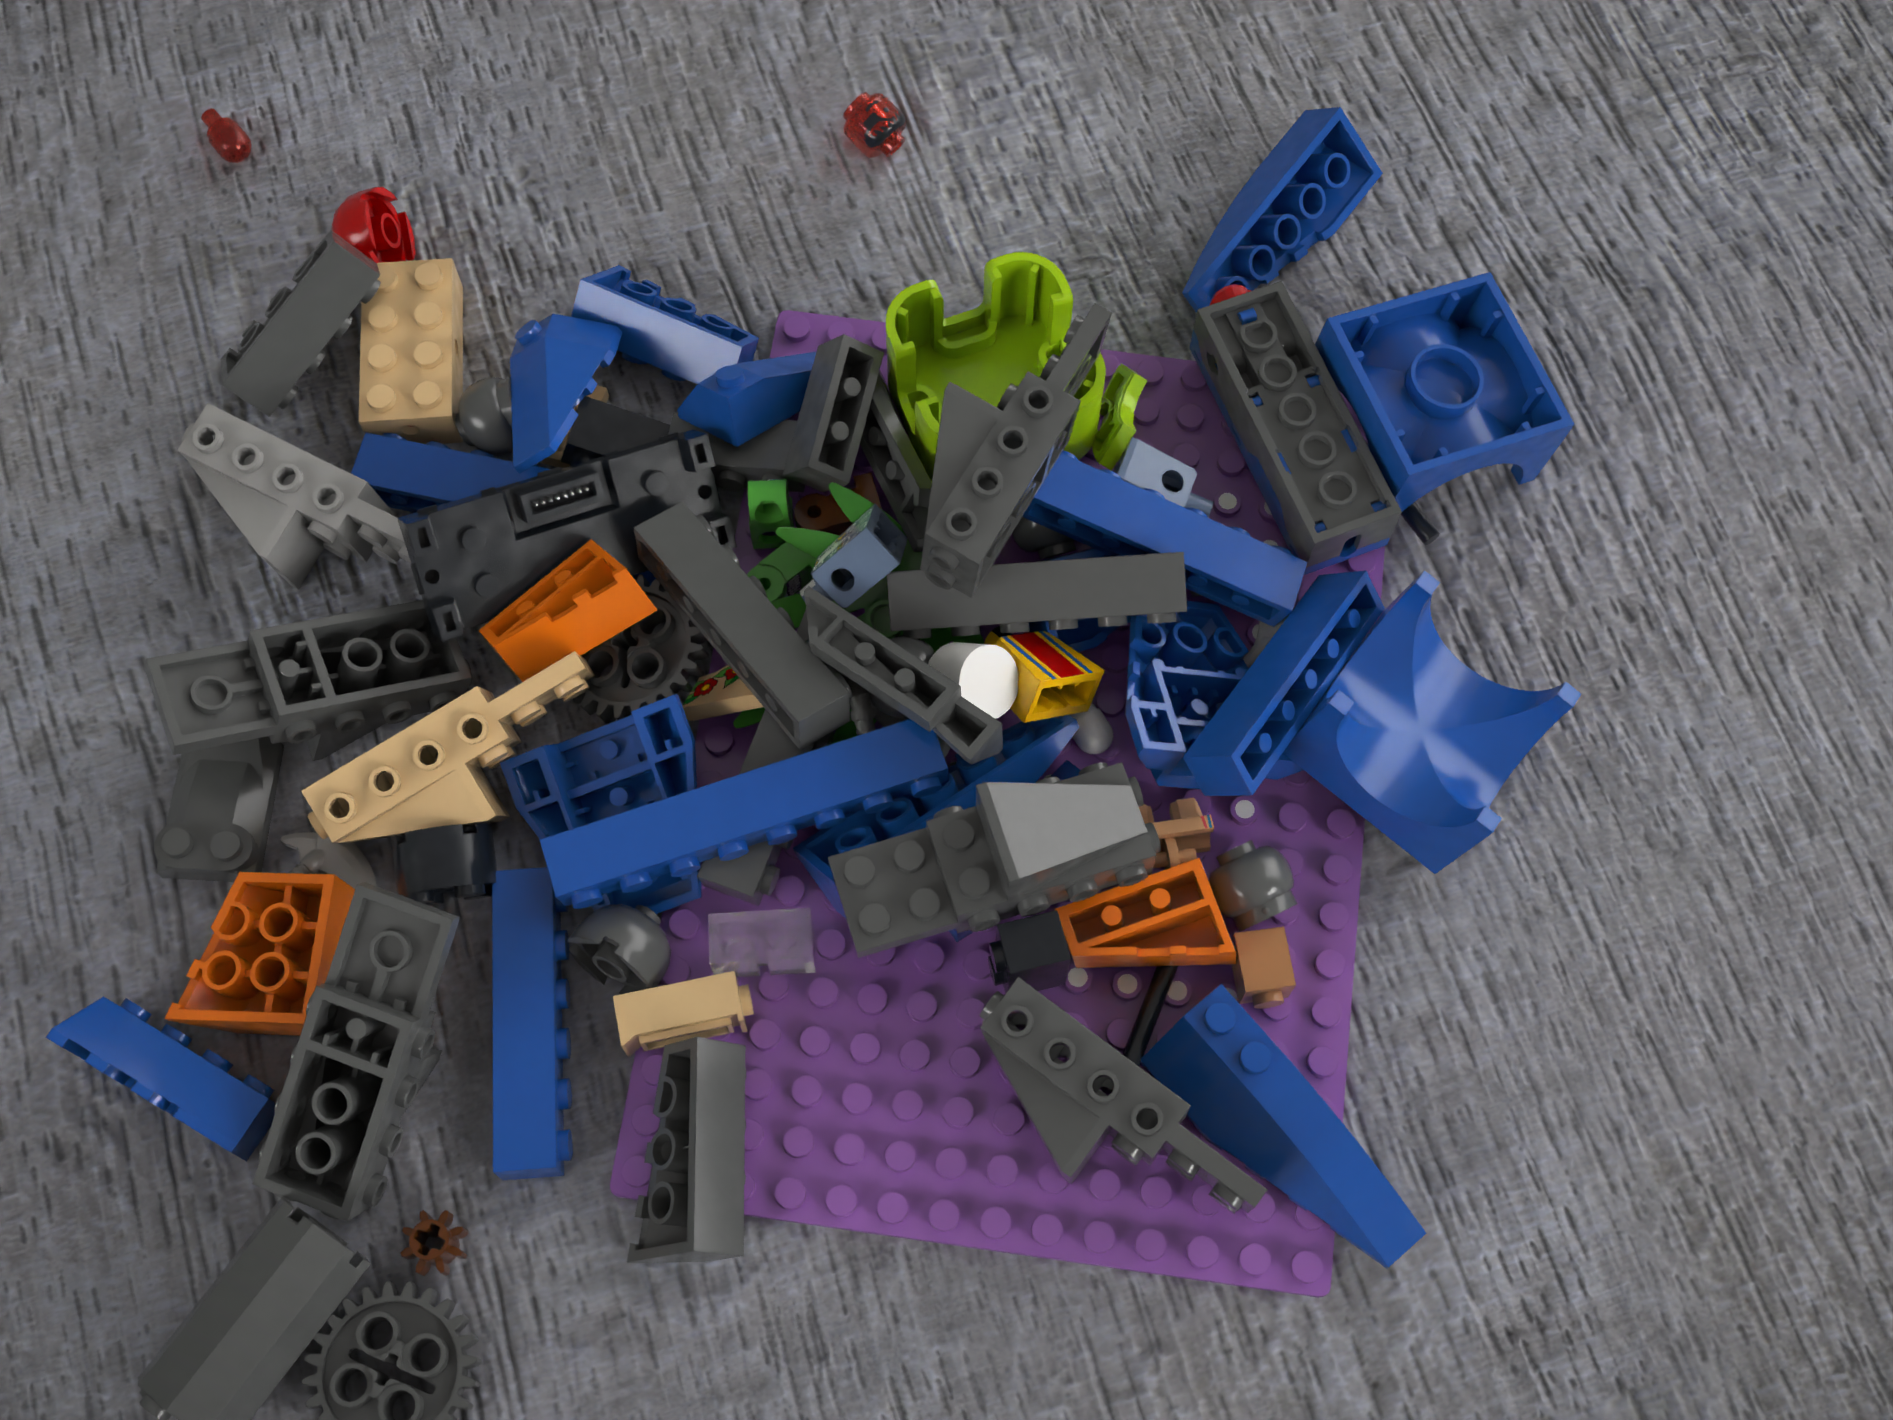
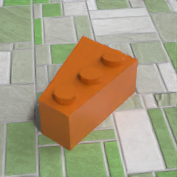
[478,539,658,682]
[1055,858,1236,968]

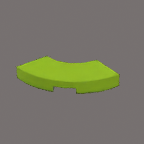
[1092,363,1148,471]

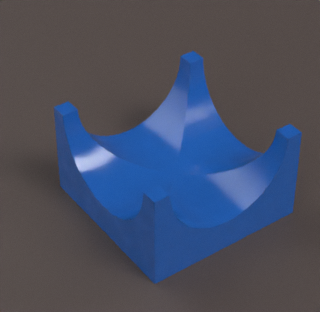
[1315,272,1575,512]
[1283,570,1581,874]

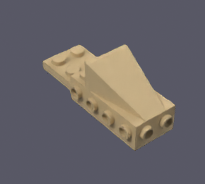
[301,651,595,843]

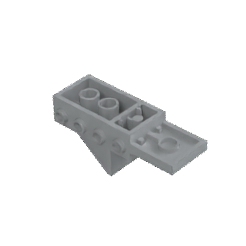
[177,403,412,589]

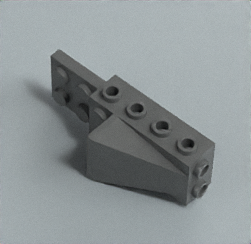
[920,303,1112,598]
[145,600,472,761]
[828,762,1161,958]
[252,882,460,1221]
[979,977,1267,1214]

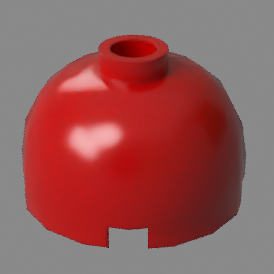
[331,187,415,263]

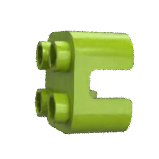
[886,252,1106,482]

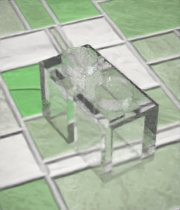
[708,907,816,977]

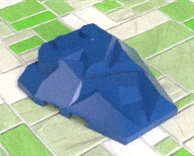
[1125,601,1304,789]

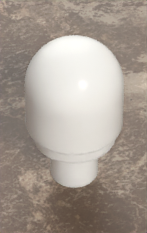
[1069,704,1113,754]

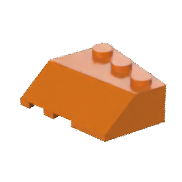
[164,872,355,1036]

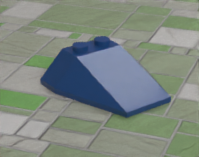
[500,694,702,914]

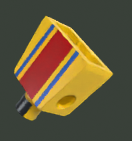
[984,626,1105,723]

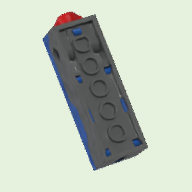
[1189,281,1402,575]

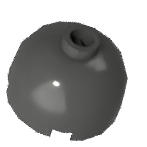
[568,904,671,994]

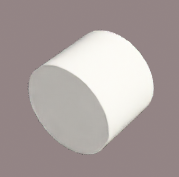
[928,642,1018,719]

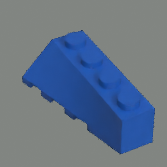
[571,265,759,384]
[46,996,275,1162]

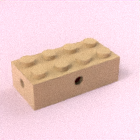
[359,258,463,444]

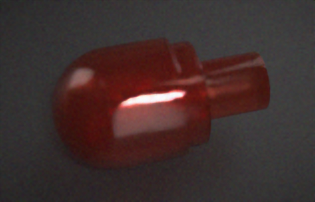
[201,108,252,163]

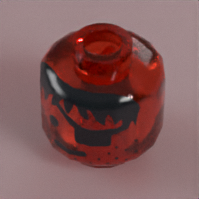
[843,92,906,158]

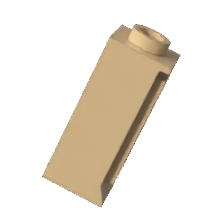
[613,971,754,1057]

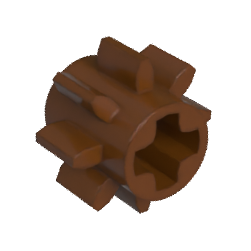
[400,1210,469,1276]

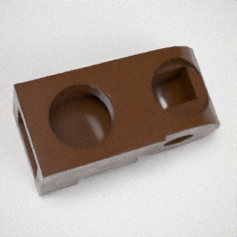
[794,472,882,536]

